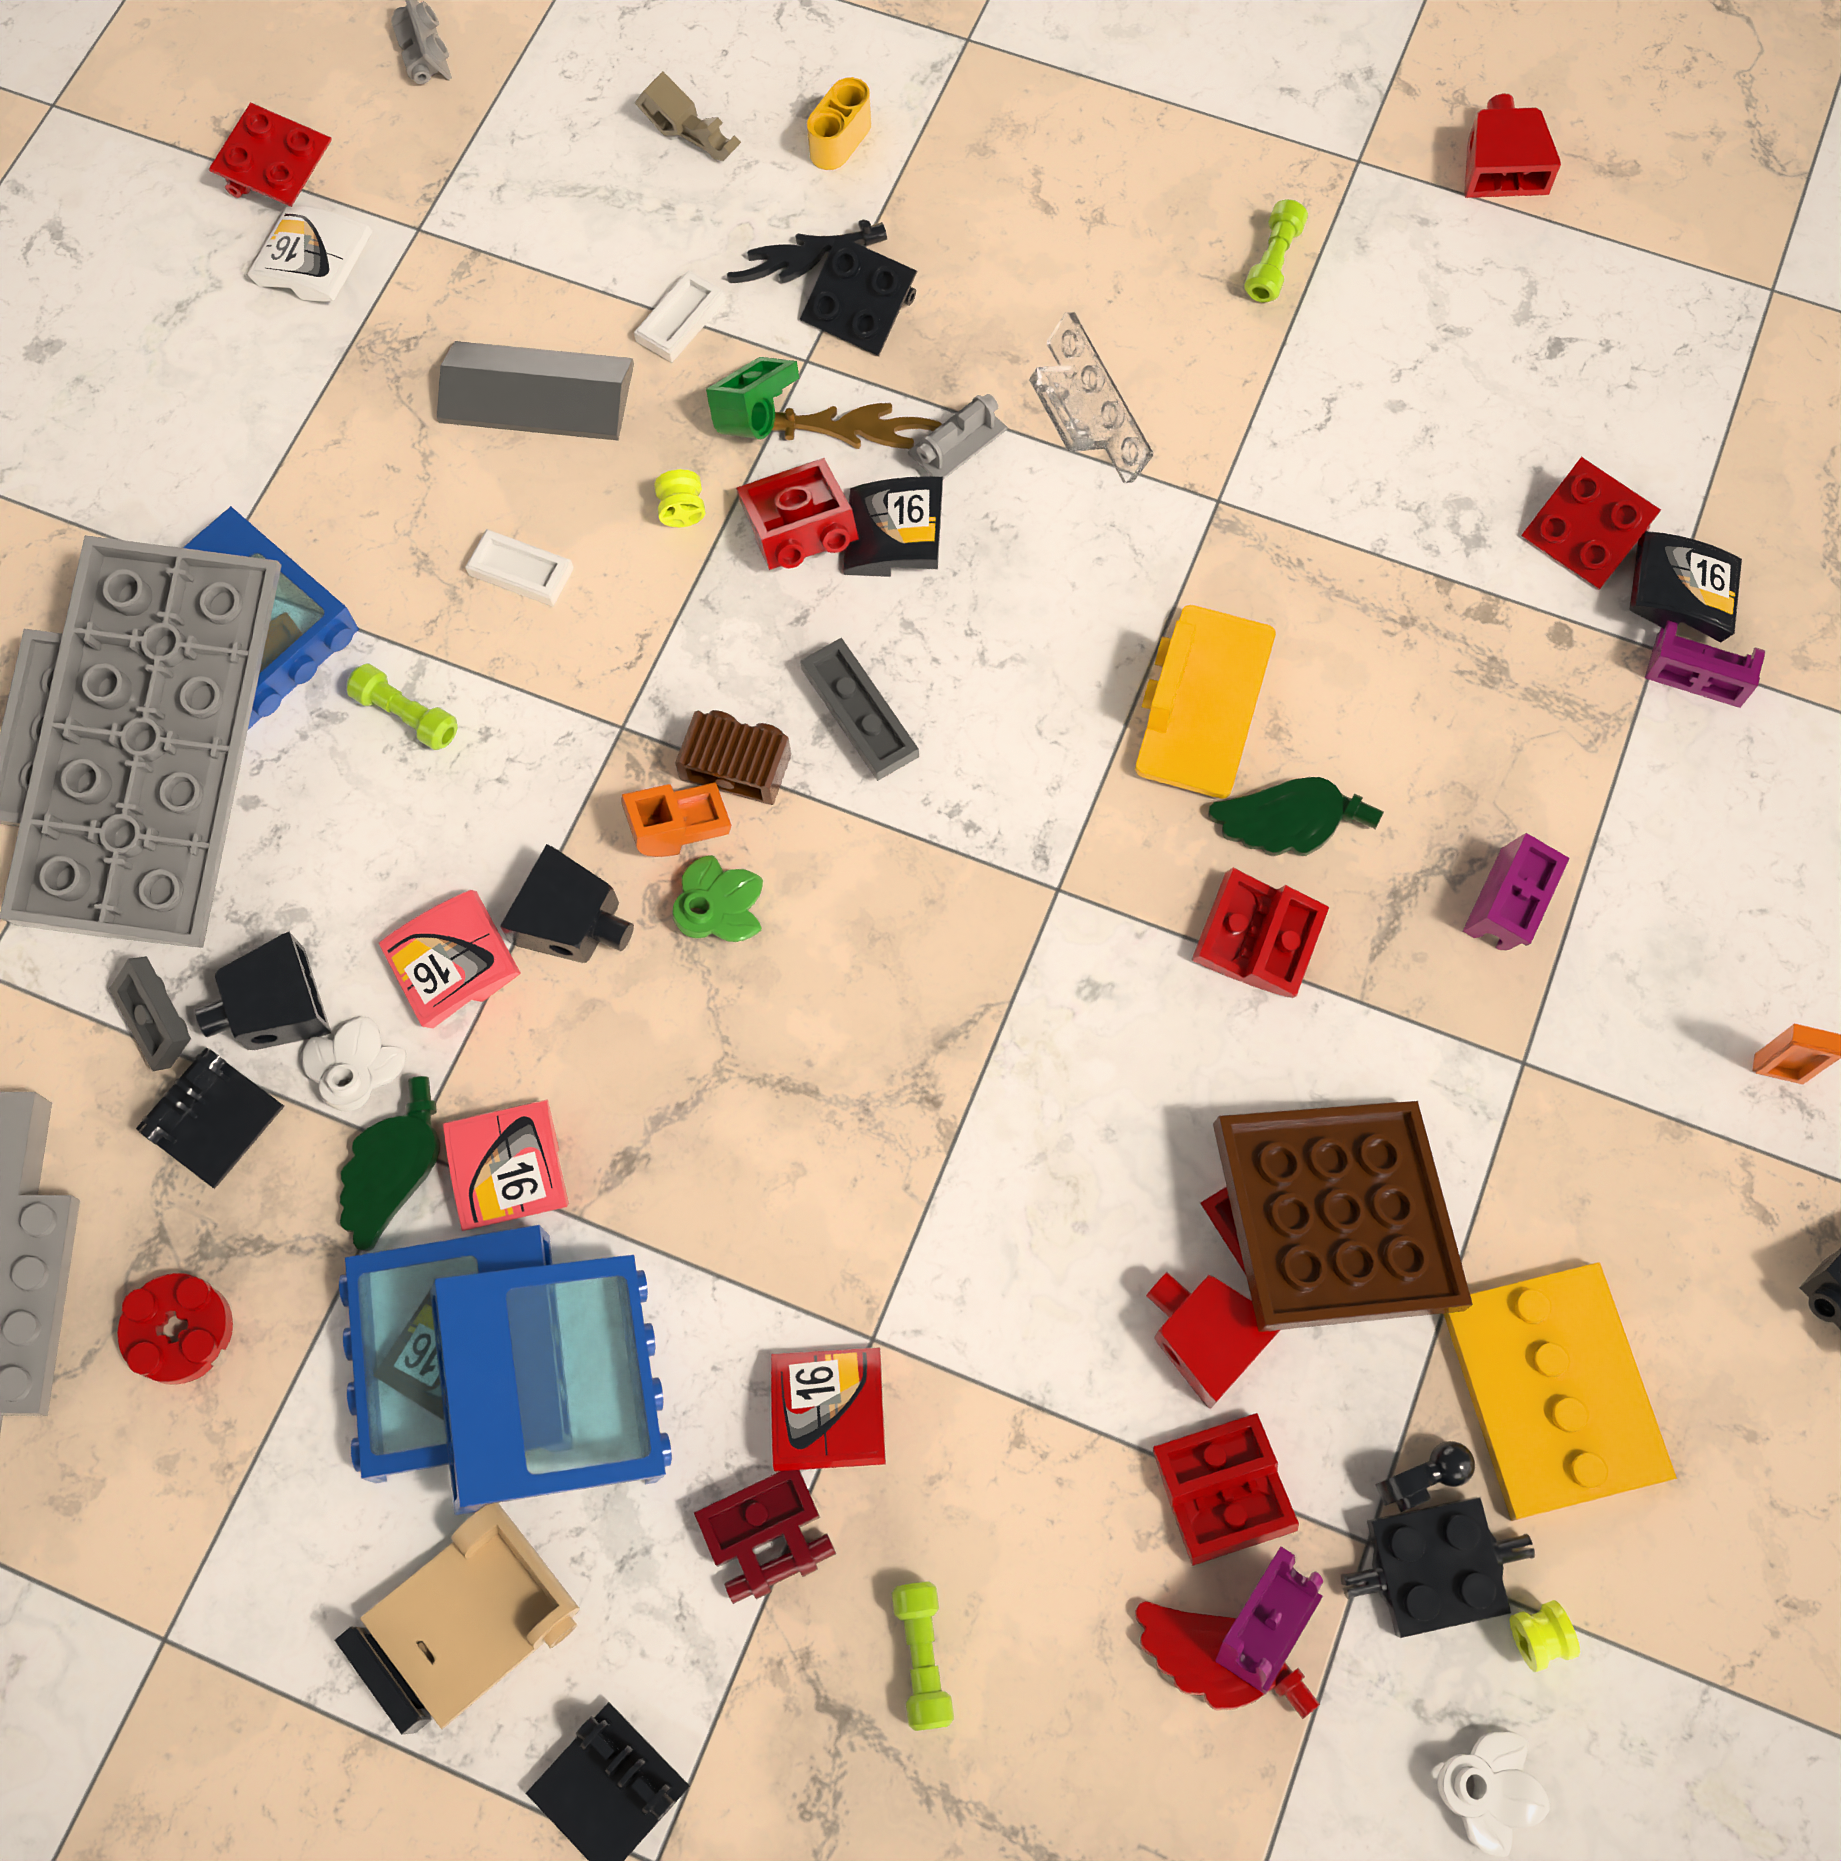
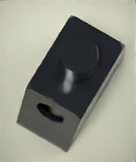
[500,844,634,963]
[195,931,332,1050]

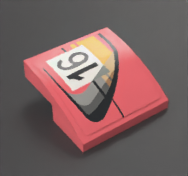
[379,890,521,1028]
[443,1099,569,1231]

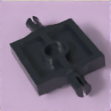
[1341,1497,1535,1638]

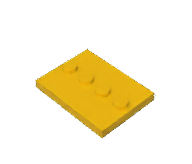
[1443,1262,1677,1521]

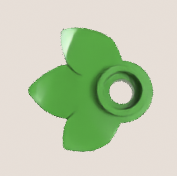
[672,855,763,942]

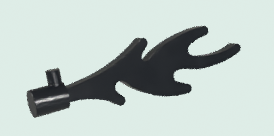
[727,219,887,283]

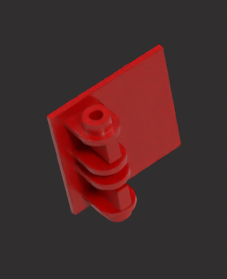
[209,102,332,207]
[1521,456,1661,590]

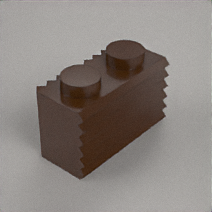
[675,710,791,805]

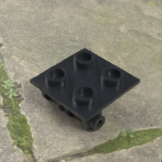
[799,235,918,356]
[136,1047,284,1189]
[525,1702,690,1861]

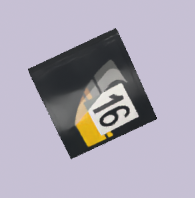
[843,476,943,577]
[1629,531,1742,643]

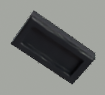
[334,1626,432,1735]

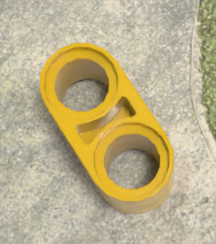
[807,77,871,170]

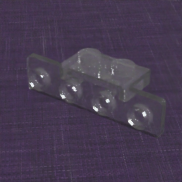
[1029,312,1153,484]

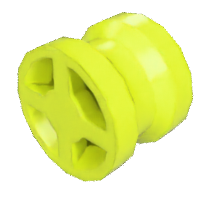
[654,469,706,528]
[1509,1600,1580,1672]

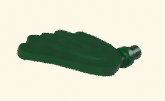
[1208,777,1384,856]
[340,1076,440,1252]

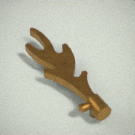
[772,403,942,449]

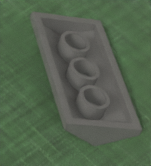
[437,341,634,441]

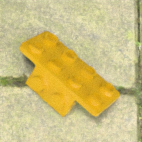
[1135,605,1276,799]

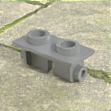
[391,0,452,84]
[908,394,1007,480]

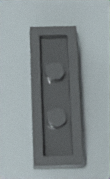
[800,637,919,781]

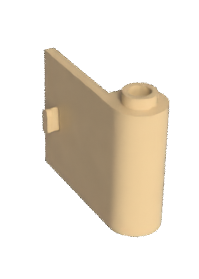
[360,1503,580,1729]

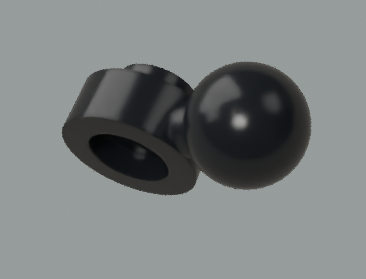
[1375,1441,1475,1512]

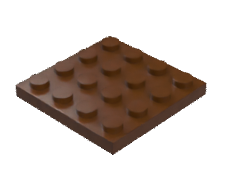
[1213,1101,1473,1332]

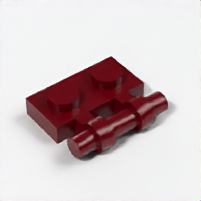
[694,1470,836,1604]

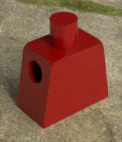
[1464,93,1561,198]
[1146,1272,1280,1409]

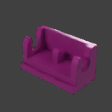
[1645,620,1765,708]
[1462,833,1570,950]
[1215,1546,1323,1695]

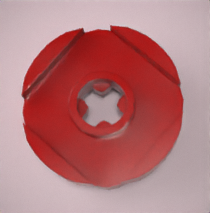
[117,1273,233,1385]

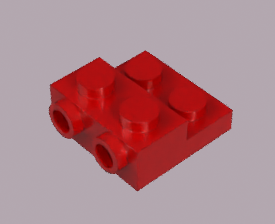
[736,458,859,570]

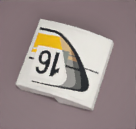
[248,205,373,301]

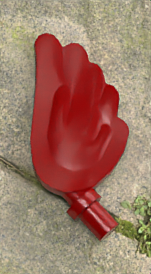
[1135,1601,1320,1719]

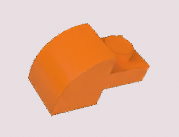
[621,782,732,857]

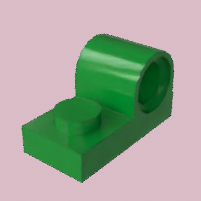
[706,357,800,440]

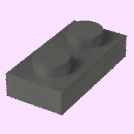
[109,956,191,1072]

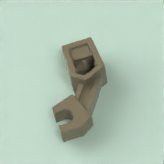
[635,71,741,161]

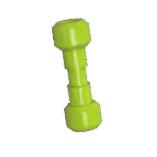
[1244,199,1308,302]
[347,663,458,750]
[891,1581,954,1731]

